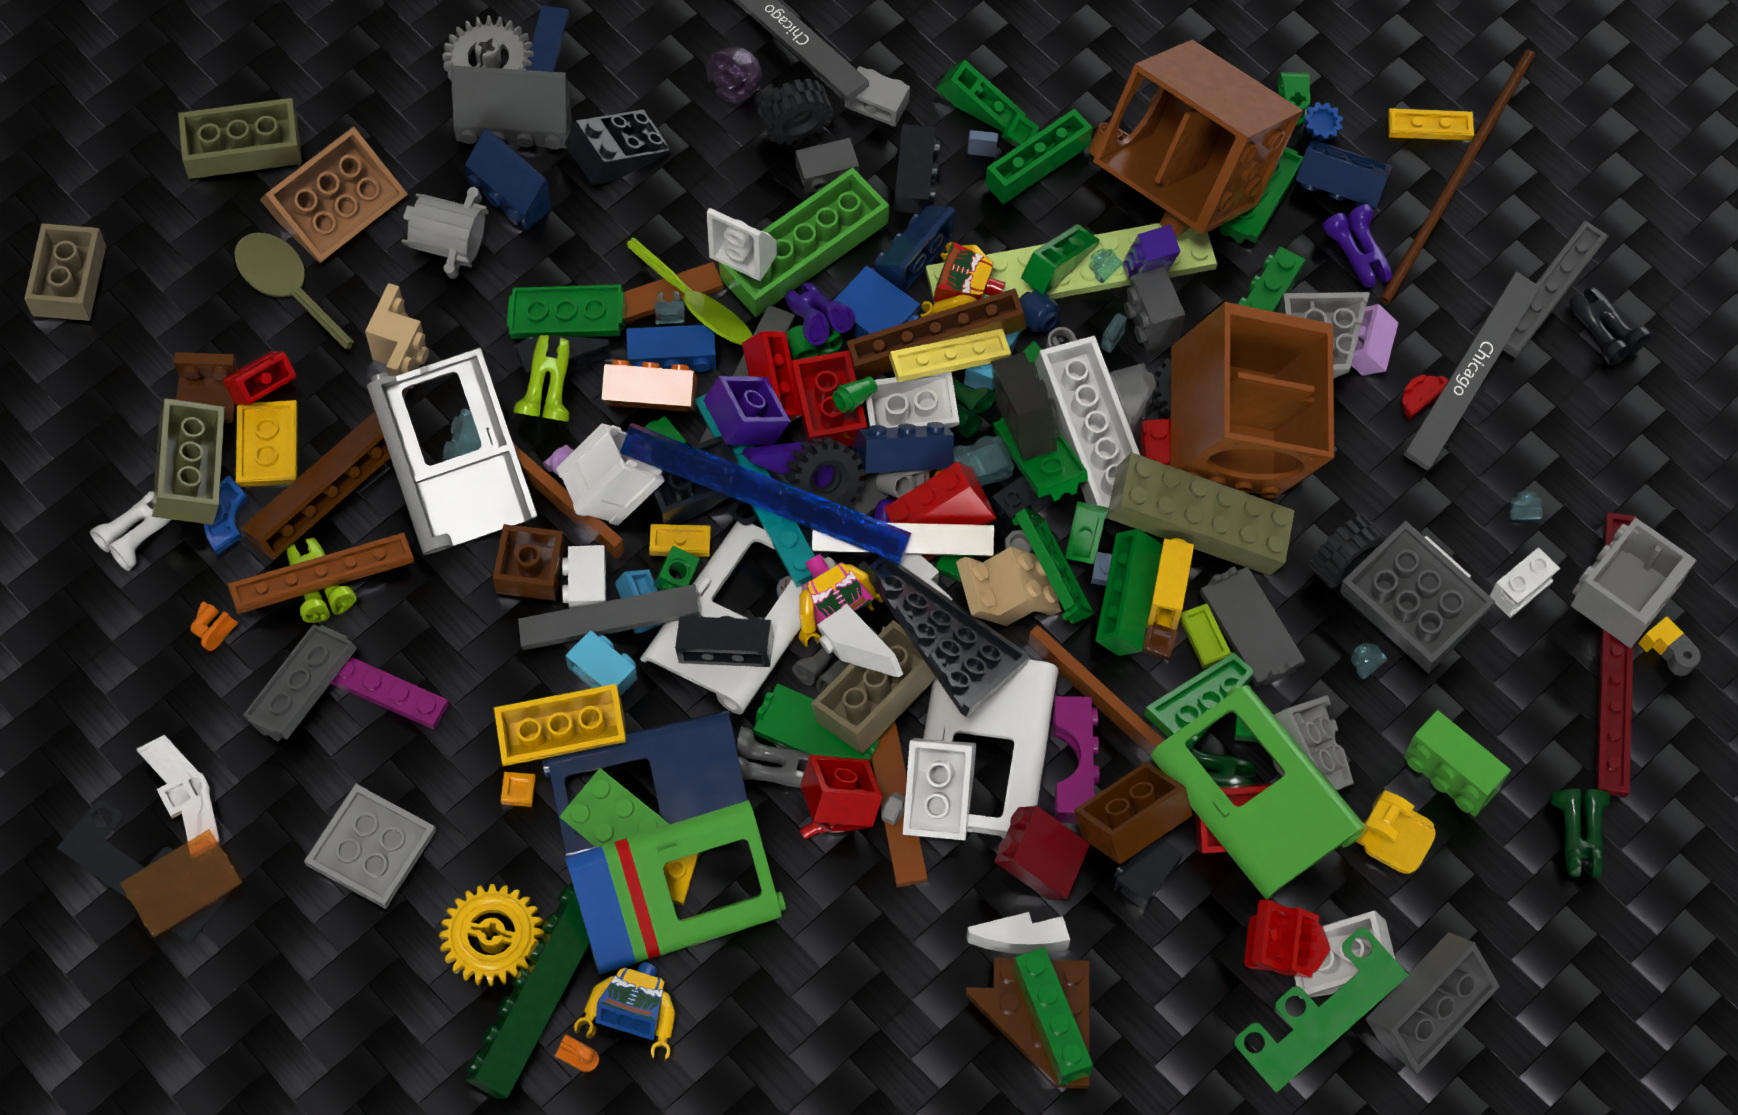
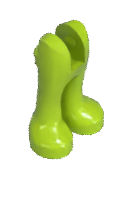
[513,335,569,422]
[287,537,357,623]

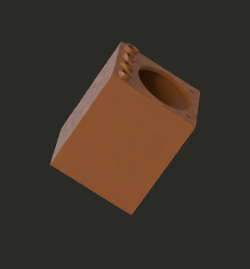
[1093,40,1303,235]
[1170,302,1334,499]

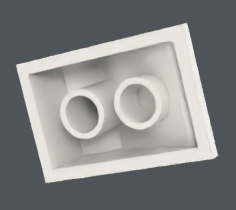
[707,208,777,281]
[866,372,959,428]
[903,738,976,840]
[1294,911,1395,999]

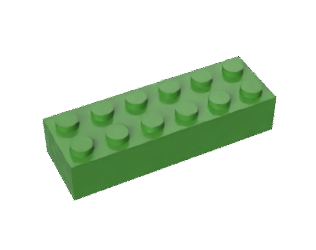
[719,167,889,317]

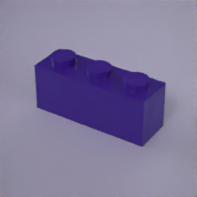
[1123,225,1181,277]

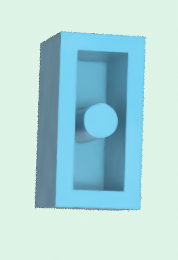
[565,630,637,696]

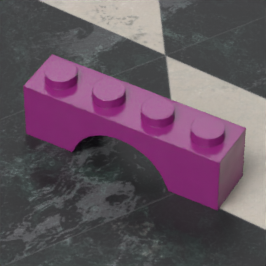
[1053,696,1099,823]

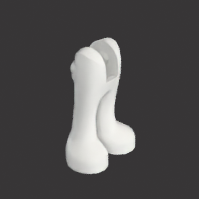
[90,491,172,571]

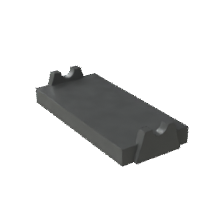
[1200,566,1305,687]
[243,624,357,742]

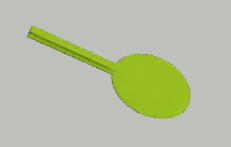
[627,238,753,345]

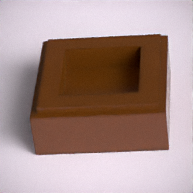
[1142,623,1179,661]

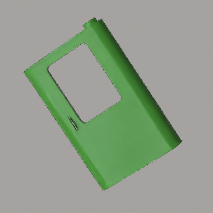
[1150,685,1367,900]

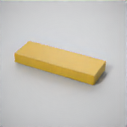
[1388,108,1474,141]

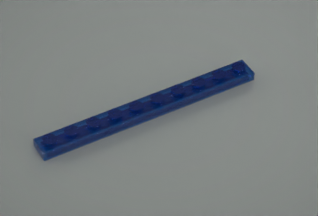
[620,423,911,563]

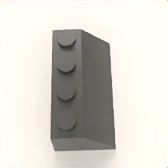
[1366,932,1500,1074]

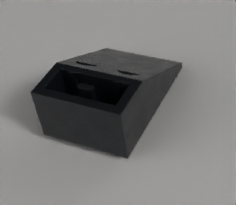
[565,110,671,185]

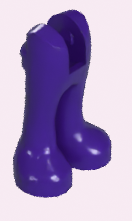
[1322,204,1393,288]
[785,283,855,346]

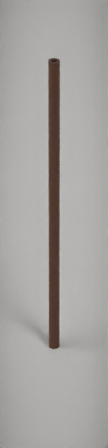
[1379,50,1535,305]

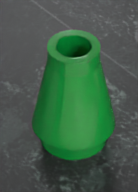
[832,376,878,413]

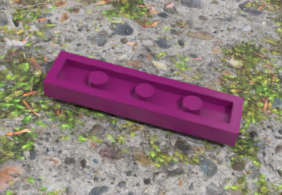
[330,657,449,730]

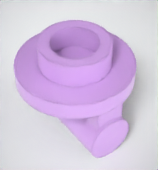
[543,445,574,475]

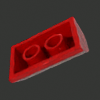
[884,461,997,561]

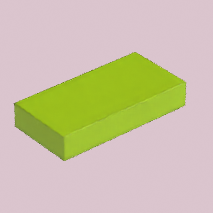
[1180,604,1231,669]

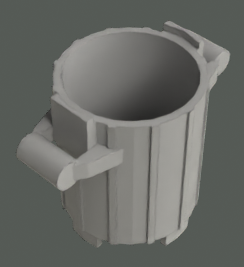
[402,187,489,279]

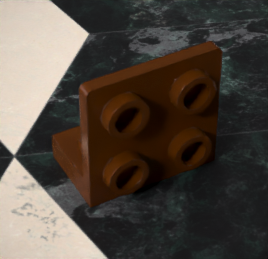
[174,352,239,423]

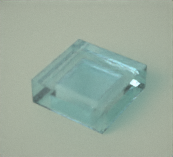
[1101,313,1127,353]

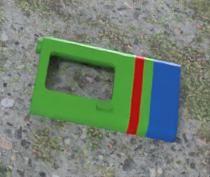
[565,800,786,975]

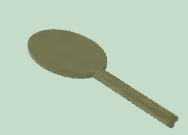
[235,233,354,350]

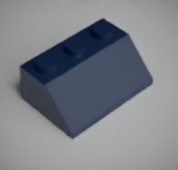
[465,128,551,230]
[1296,139,1393,208]
[873,206,955,293]
[851,422,954,474]

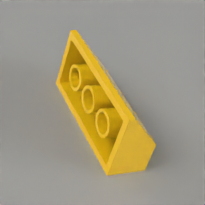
[494,684,626,766]

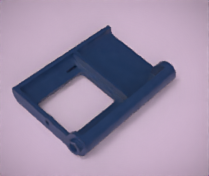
[542,710,748,856]

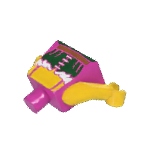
[799,554,883,648]

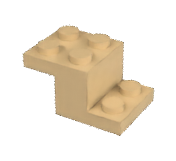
[365,283,429,398]
[956,547,1061,626]

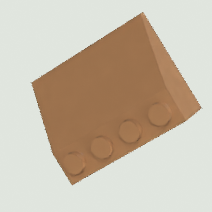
[260,126,408,263]

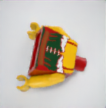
[920,242,1006,318]

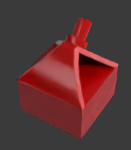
[800,755,882,840]

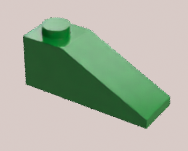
[936,59,1026,132]
[1021,224,1100,294]

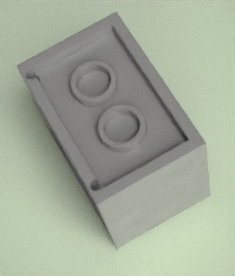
[1571,517,1696,648]

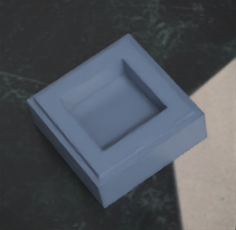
[968,130,998,157]

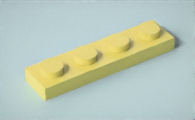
[889,329,1011,383]

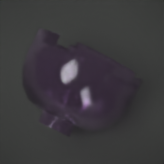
[706,46,762,104]

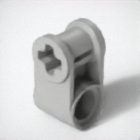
[876,470,932,499]

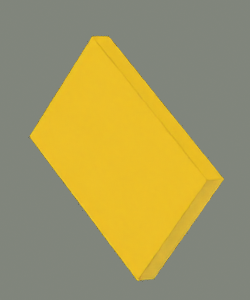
[236,400,298,487]

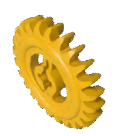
[439,884,545,987]

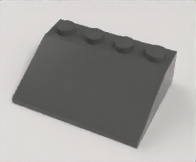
[451,65,572,149]
[1340,521,1495,674]

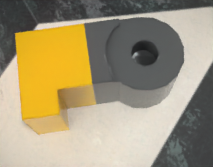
[1638,616,1701,676]

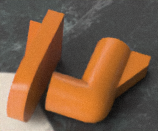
[190,601,238,651]
[555,1035,599,1072]

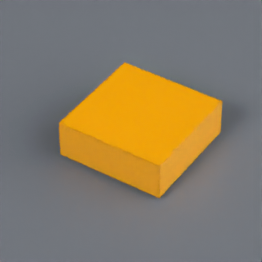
[501,772,536,807]

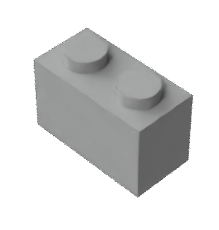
[845,66,910,127]

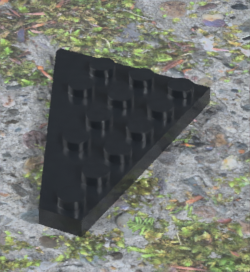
[866,554,1031,717]

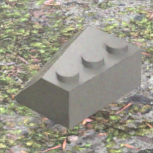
[1278,292,1370,379]
[1273,695,1354,791]

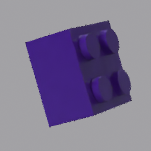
[703,376,791,445]

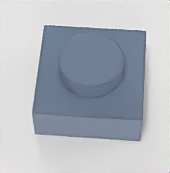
[1091,552,1112,586]

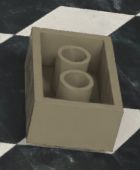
[24,224,106,321]

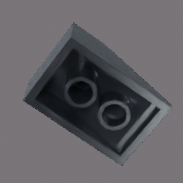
[651,435,747,525]

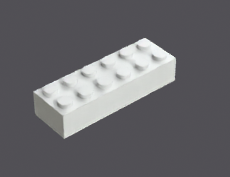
[1035,336,1140,519]

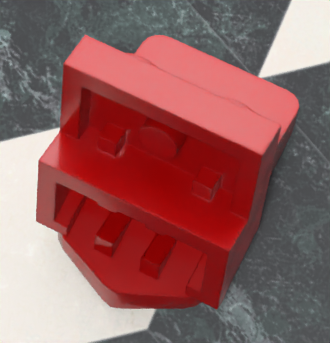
[1244,899,1331,978]

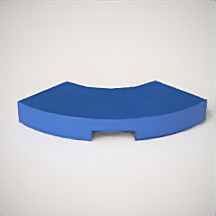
[204,475,248,555]

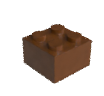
[493,524,566,601]

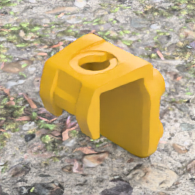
[1356,790,1436,874]

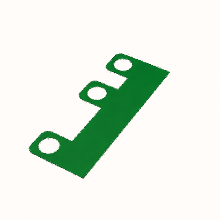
[1235,928,1409,1093]

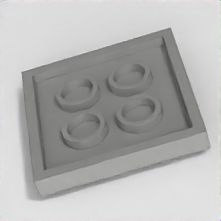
[304,784,436,909]

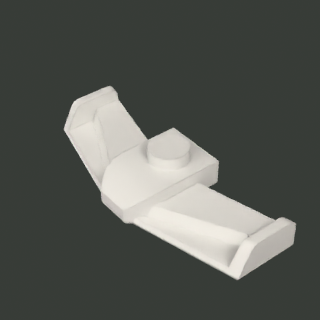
[136,735,220,858]

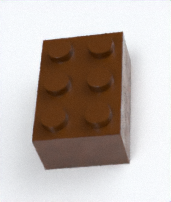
[1074,761,1193,864]

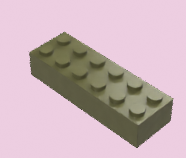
[1107,452,1295,576]

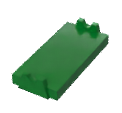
[1218,147,1303,244]
[507,285,627,339]
[993,406,1088,501]
[1012,508,1095,624]
[753,684,881,764]

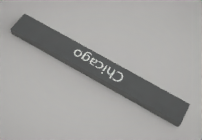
[734,0,869,102]
[1403,271,1540,470]

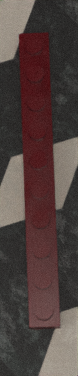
[1596,513,1637,797]

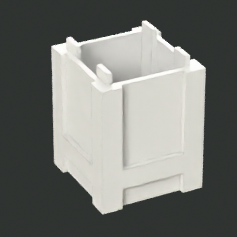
[556,423,664,526]

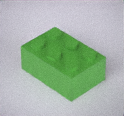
[1403,710,1511,817]
[559,768,670,848]

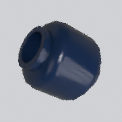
[1019,290,1060,333]

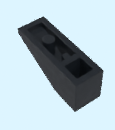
[515,335,611,384]

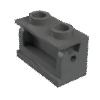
[795,138,859,194]

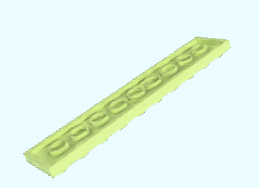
[926,223,1217,303]

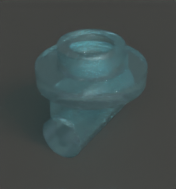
[1089,248,1122,283]
[1510,491,1542,520]
[1351,643,1387,679]

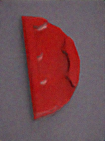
[1401,374,1448,420]

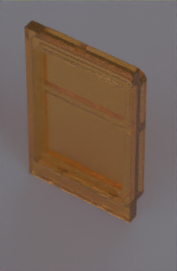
[120,829,242,937]

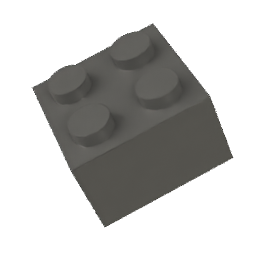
[1124,266,1185,352]

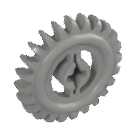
[442,15,534,80]

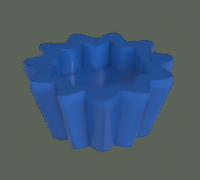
[1304,102,1343,141]

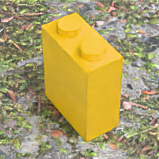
[1146,538,1194,630]

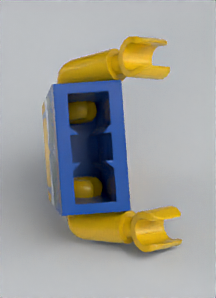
[574,962,675,1061]

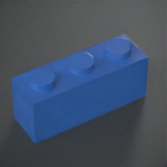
[627,325,716,372]

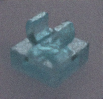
[655,291,685,324]

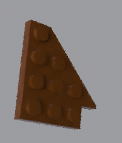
[966,958,1089,1089]

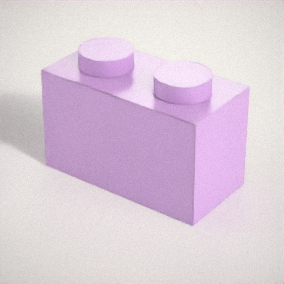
[1351,304,1399,376]

